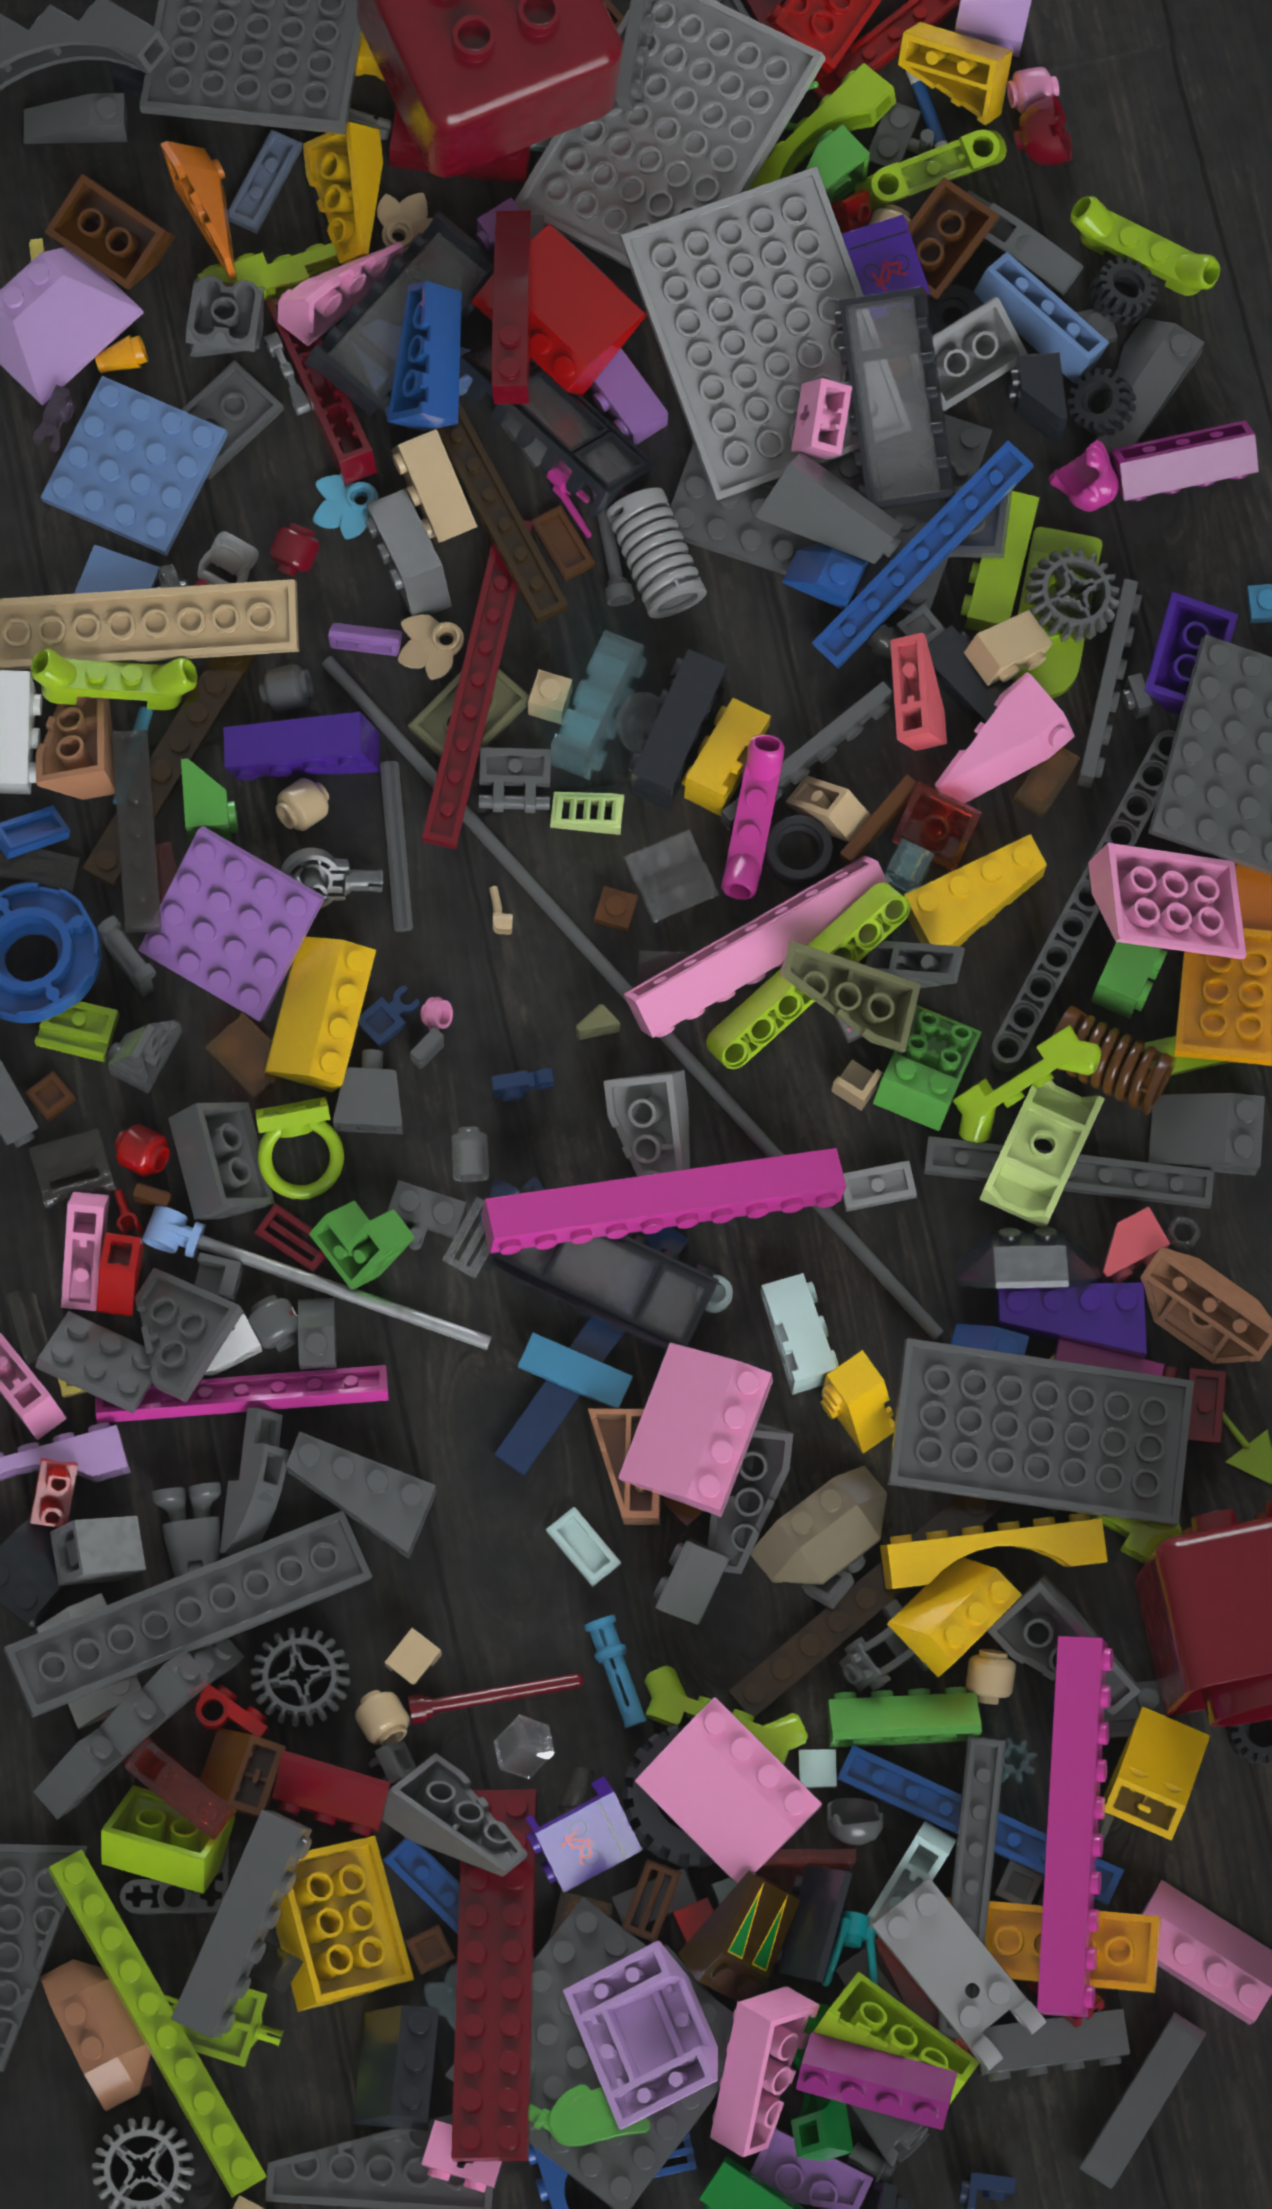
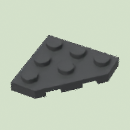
[135,1268,244,1402]

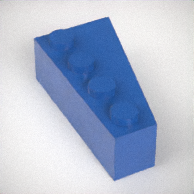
[387,281,462,432]

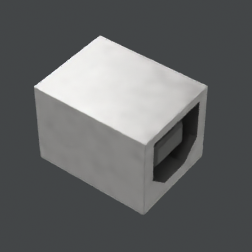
[50,1516,146,1586]

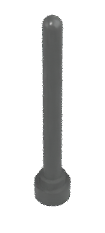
[585,448,635,606]

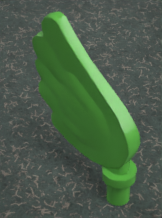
[530,2084,651,2146]

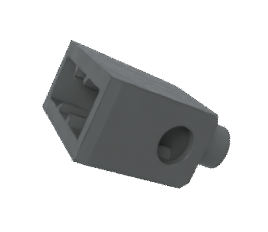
[333,1049,403,1135]

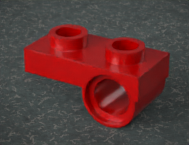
[195,1684,270,1739]

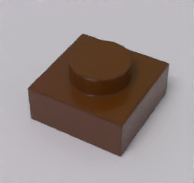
[594,886,638,932]

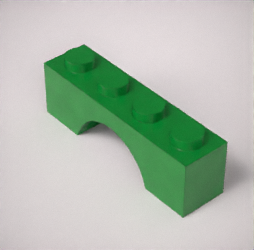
[791,2002,854,2162]

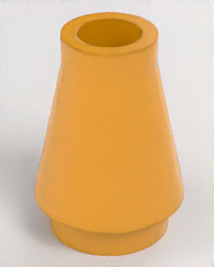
[95,335,148,373]

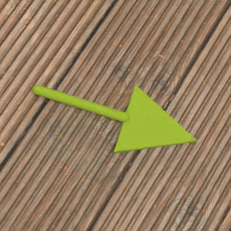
[1222,1411,1272,1485]

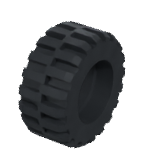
[623,1725,715,1869]

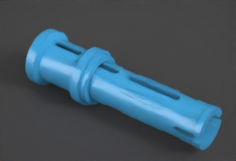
[584,1615,647,1729]

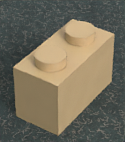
[964,610,1053,686]

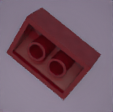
[271,1750,392,1837]

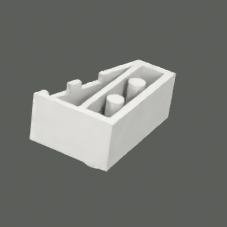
[0,670,42,794]

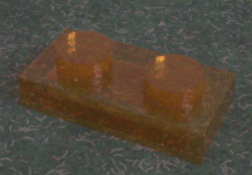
[1013,747,1081,819]

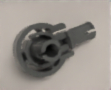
[280,848,383,908]

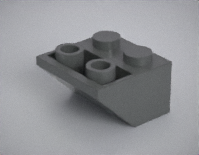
[653,1538,731,1625]

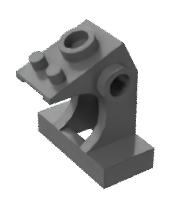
[839,1599,930,1693]

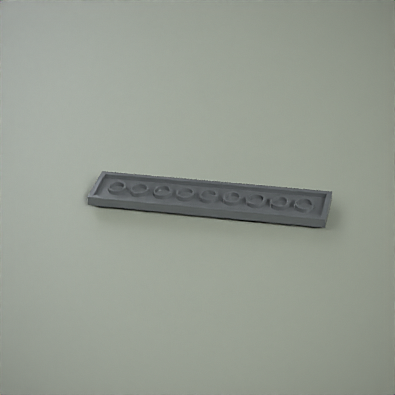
[3,1510,372,1718]

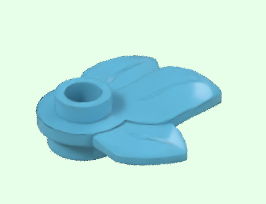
[313,475,378,539]

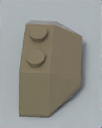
[750,1465,887,1584]

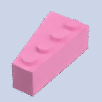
[710,1986,820,2157]

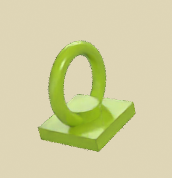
[255,1096,344,1200]

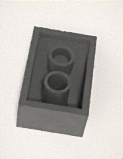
[1148,1093,1265,1176]

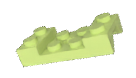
[980,1080,1105,1227]

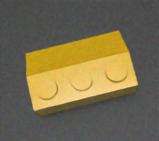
[887,1557,1022,1677]

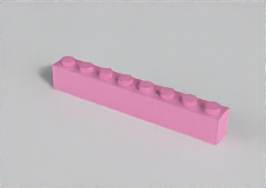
[624,856,888,1038]

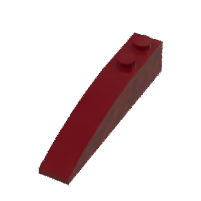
[492,210,531,404]
[266,296,377,485]

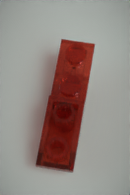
[121,1735,237,1840]

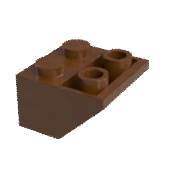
[194,1728,288,1820]

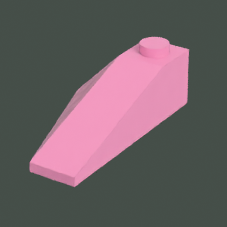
[278,242,404,346]
[934,672,1075,811]

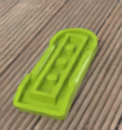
[1012,527,1102,698]

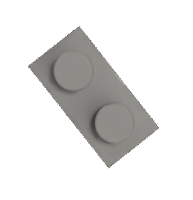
[842,1161,917,1212]

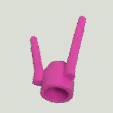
[547,460,592,538]

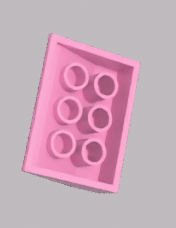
[1088,843,1246,959]
[618,1343,773,1517]
[635,1697,822,1884]

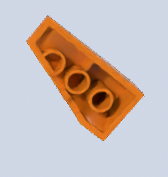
[160,141,237,281]

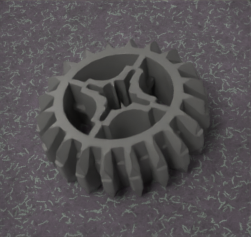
[1025,548,1119,643]
[251,1627,350,1728]

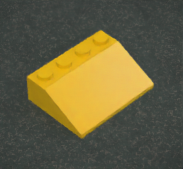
[275,1836,414,2012]

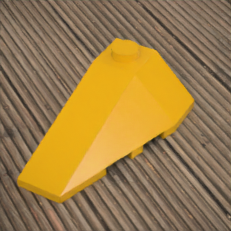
[303,122,383,265]

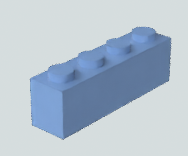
[973,252,1109,384]

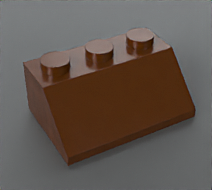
[45,174,176,290]
[908,177,1000,301]

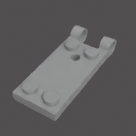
[871,1878,1046,2071]

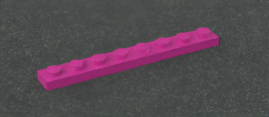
[96,1365,389,1423]

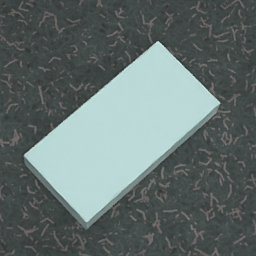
[546,1507,621,1587]

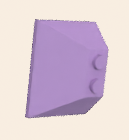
[0,247,144,405]
[563,1941,718,2129]

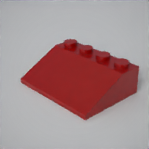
[471,224,647,395]

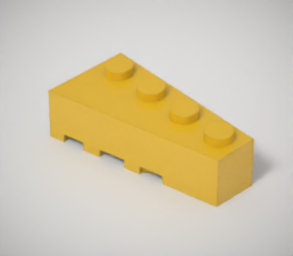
[904,834,1047,946]

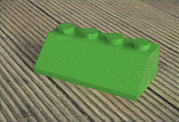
[827,1687,982,1748]

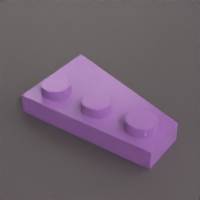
[751,2128,874,2209]

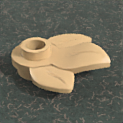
[377,193,433,253]
[398,614,464,680]

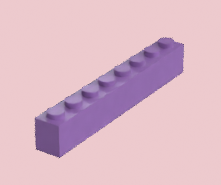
[475,198,668,445]

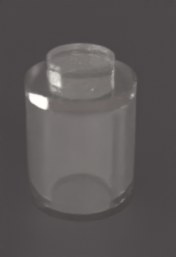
[451,1127,489,1182]

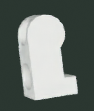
[204,1314,262,1376]

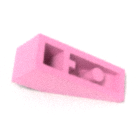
[61,1192,109,1311]
[0,1333,67,1440]

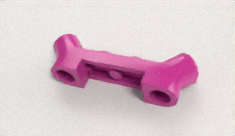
[721,734,785,900]

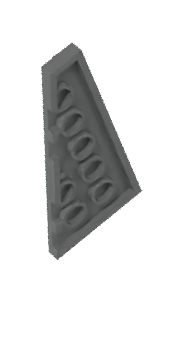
[0,1844,89,2072]

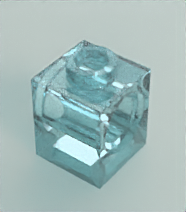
[885,838,934,892]

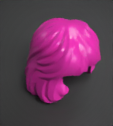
[1049,440,1119,512]

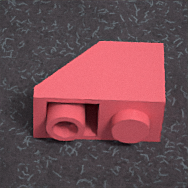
[1101,1207,1170,1283]

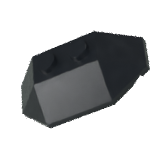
[953,1227,1101,1289]

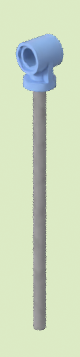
[142,1206,491,1350]

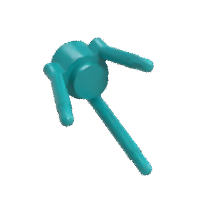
[822,1911,878,1987]

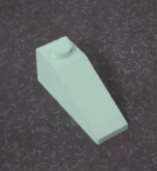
[867,1820,957,1927]

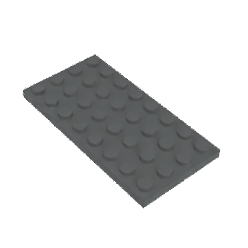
[887,1338,1194,1527]

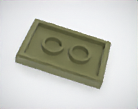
[408,669,530,758]

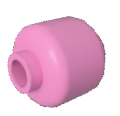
[1007,67,1059,114]

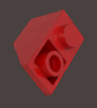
[96,1233,144,1317]

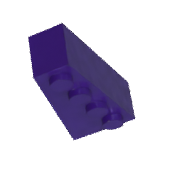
[223,712,380,781]
[995,1283,1147,1359]

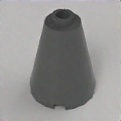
[851,2105,930,2167]

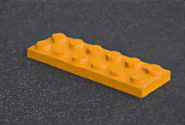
[945,1897,1162,1993]

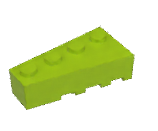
[813,1971,980,2104]

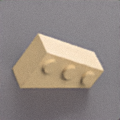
[391,429,477,544]

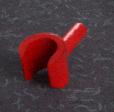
[114,1190,143,1236]

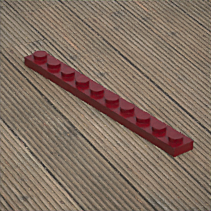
[422,520,533,849]

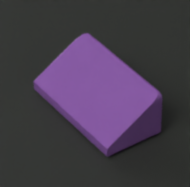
[328,623,402,656]

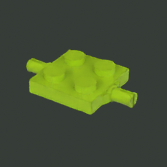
[164,1989,284,2067]

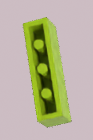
[961,491,1040,632]

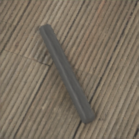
[380,761,413,932]

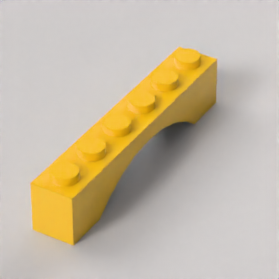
[880,1513,1108,1589]

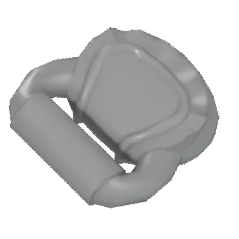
[197,531,259,585]

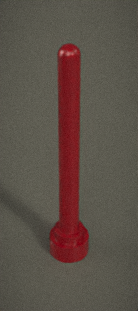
[407,1673,584,1725]

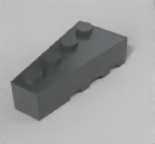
[286,1432,437,1559]

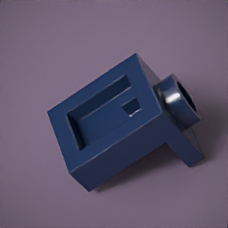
[959,2172,1016,2209]

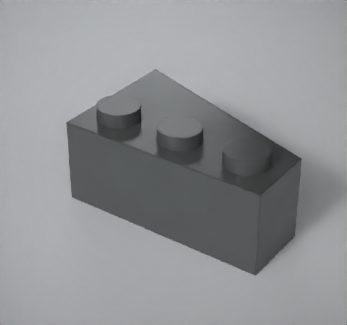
[365,489,452,616]

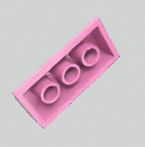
[1140,1880,1272,2025]

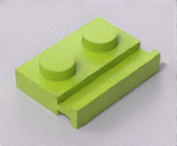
[35,1001,120,1063]

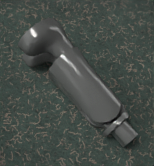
[152,1482,222,1578]

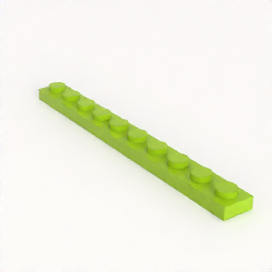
[48,1849,267,2198]

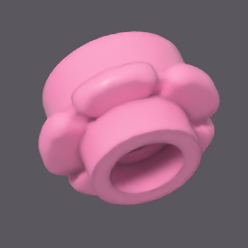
[421,997,453,1031]

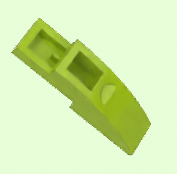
[197,243,339,300]

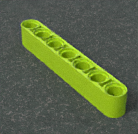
[706,882,910,1069]

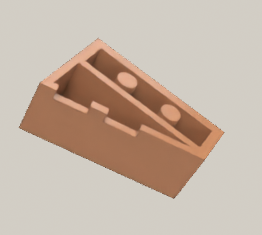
[588,1408,661,1525]

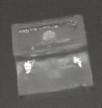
[623,830,719,922]

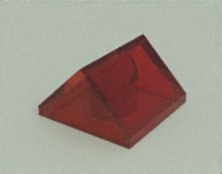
[892,781,982,871]

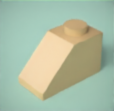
[785,776,871,842]

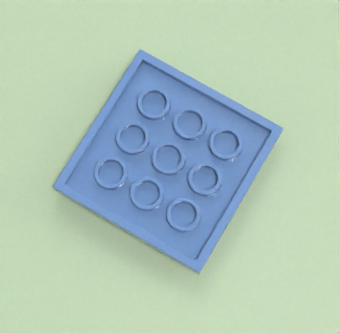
[41,376,228,556]

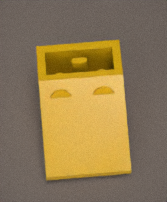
[1104,1706,1210,1841]

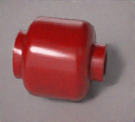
[115,1124,170,1177]

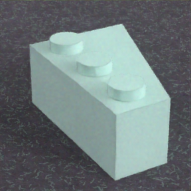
[760,1273,839,1395]

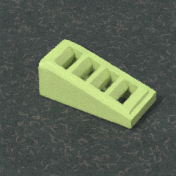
[550,792,624,835]

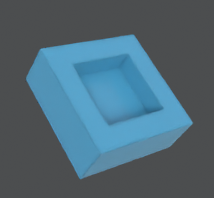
[1246,584,1272,623]

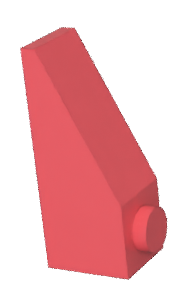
[890,633,947,751]

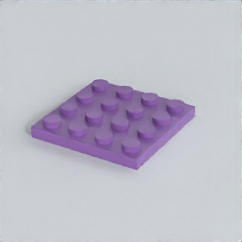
[138,826,325,1022]

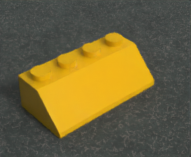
[264,937,376,1093]

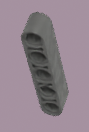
[1079,2012,1206,2189]

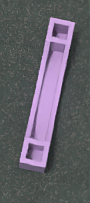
[0,1422,131,1482]

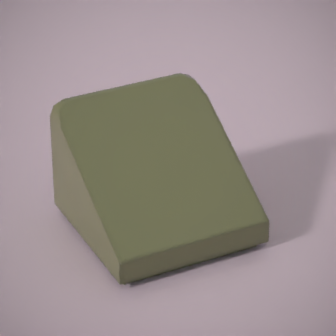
[576,1004,620,1040]

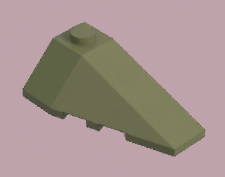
[780,941,921,1053]

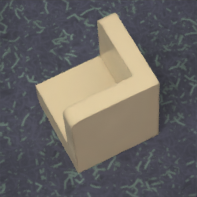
[832,1060,883,1111]
[385,1628,442,1684]

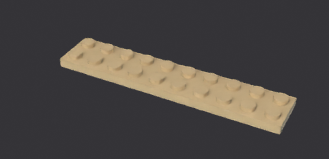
[0,579,299,670]

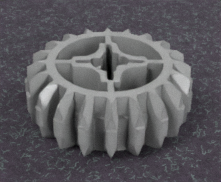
[92,2117,195,2209]

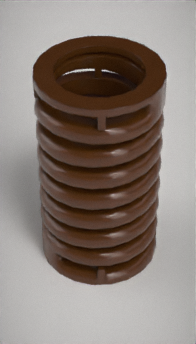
[1043,1006,1176,1115]

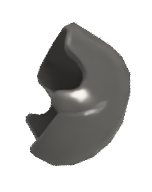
[827,1798,883,1846]

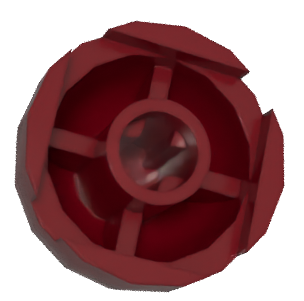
[1014,95,1073,166]

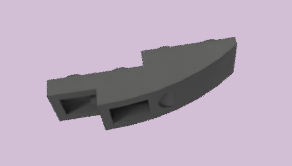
[968,190,1084,296]
[220,1408,289,1556]

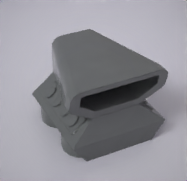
[186,276,265,357]

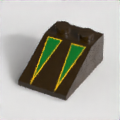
[678,1870,800,2002]

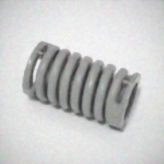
[606,488,707,618]

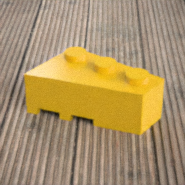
[898,22,1013,126]
[681,698,771,816]
[820,1350,895,1454]

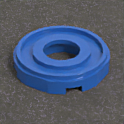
[0,883,102,1023]

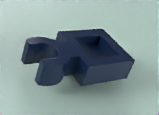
[358,985,420,1049]
[491,1068,554,1102]

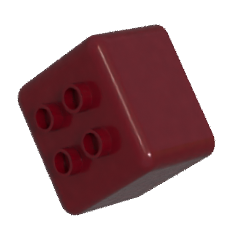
[357,0,623,178]
[1135,1501,1272,1727]

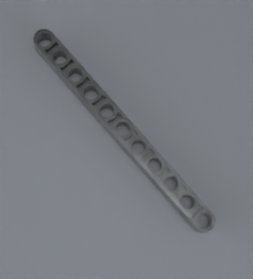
[989,730,1176,1072]

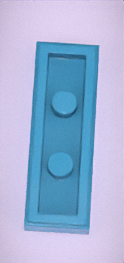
[518,1333,633,1409]

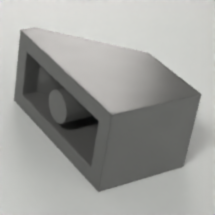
[298,1298,337,1371]

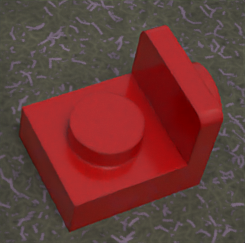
[831,189,871,233]

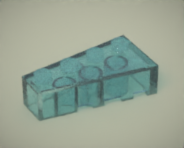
[551,630,648,780]

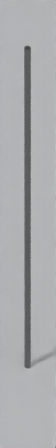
[322,656,944,1341]

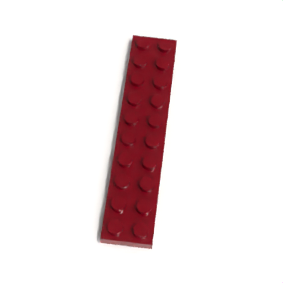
[451,1789,538,2162]

